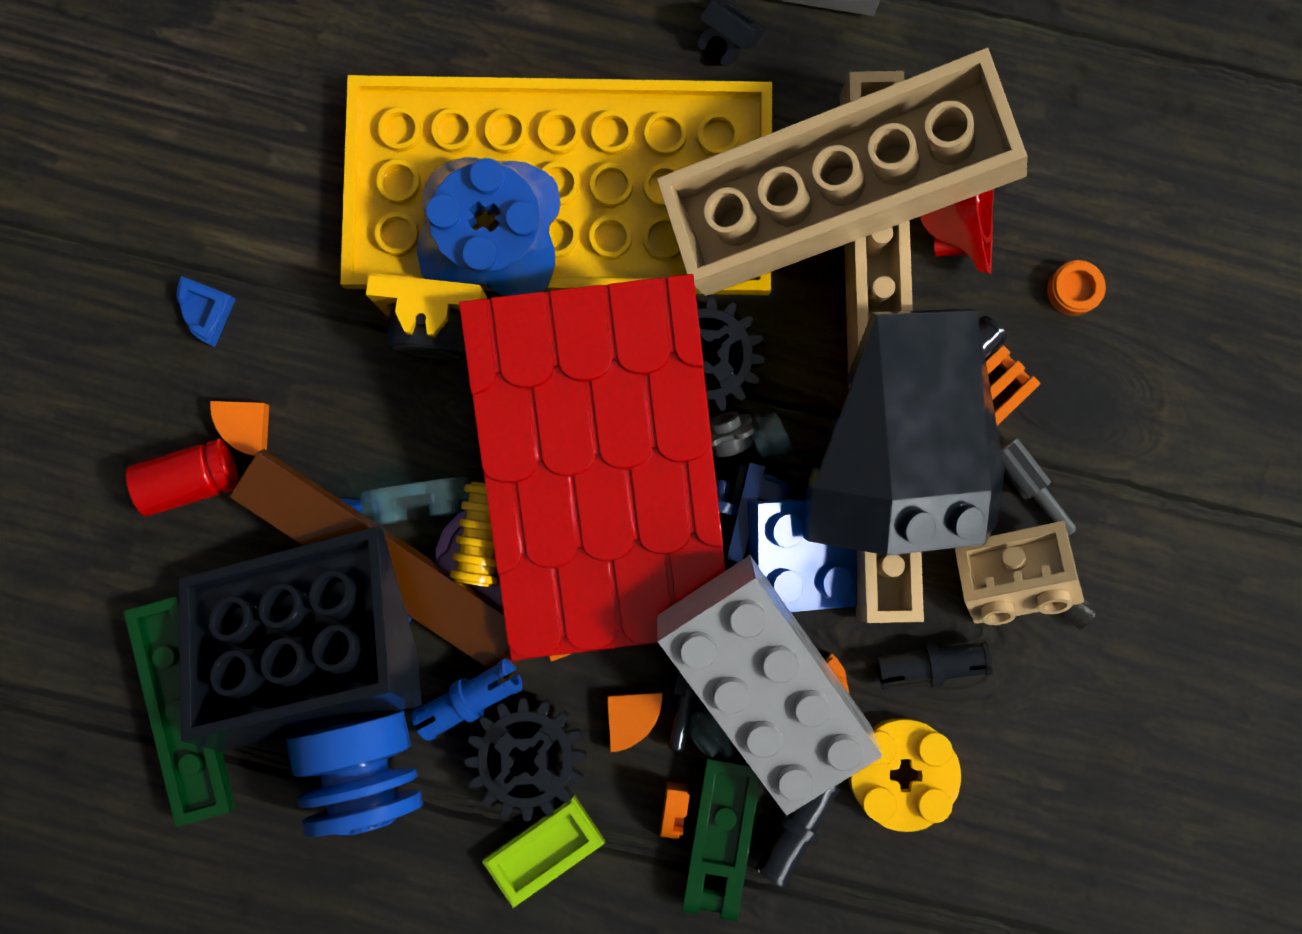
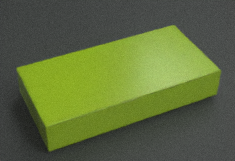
[482,795,605,908]

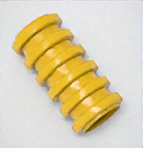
[449,482,500,587]

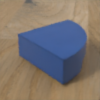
[177,276,236,347]

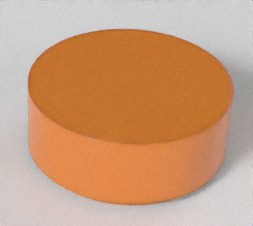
[1047,260,1106,316]

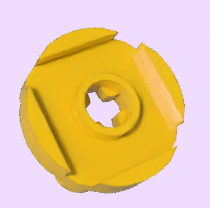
[848,718,961,832]

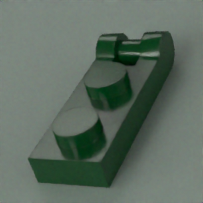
[681,756,760,922]

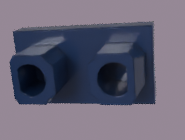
[716,462,789,563]

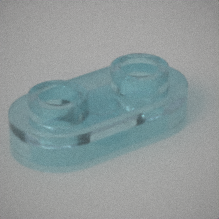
[360,477,469,525]

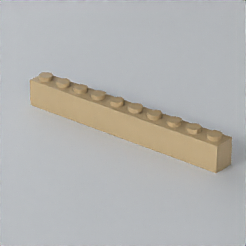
[840,71,924,623]

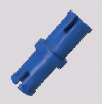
[412,659,523,741]

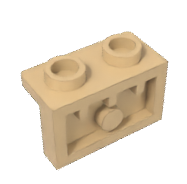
[955,521,1084,625]

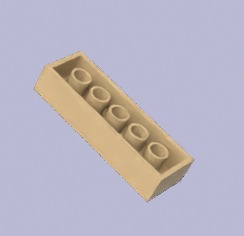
[657,47,1028,296]

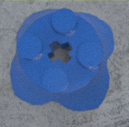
[417,157,561,296]

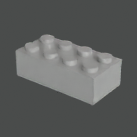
[657,555,883,816]

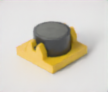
[366,273,488,360]

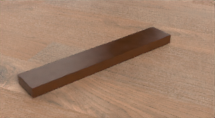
[230,449,521,680]

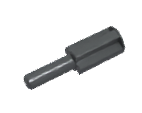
[1001,437,1076,536]

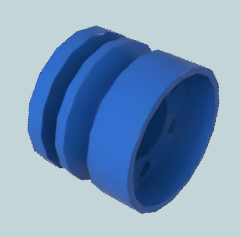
[285,710,424,837]

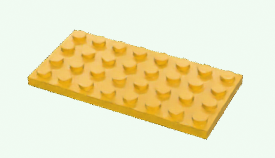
[340,75,772,295]

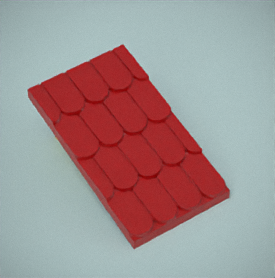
[459,274,726,661]

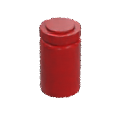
[126,439,238,517]

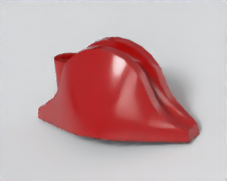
[920,189,994,274]

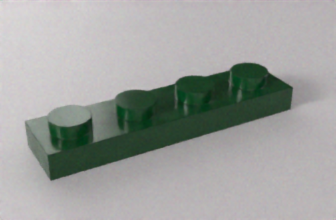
[124,596,236,827]

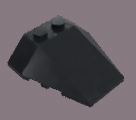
[803,309,1005,556]

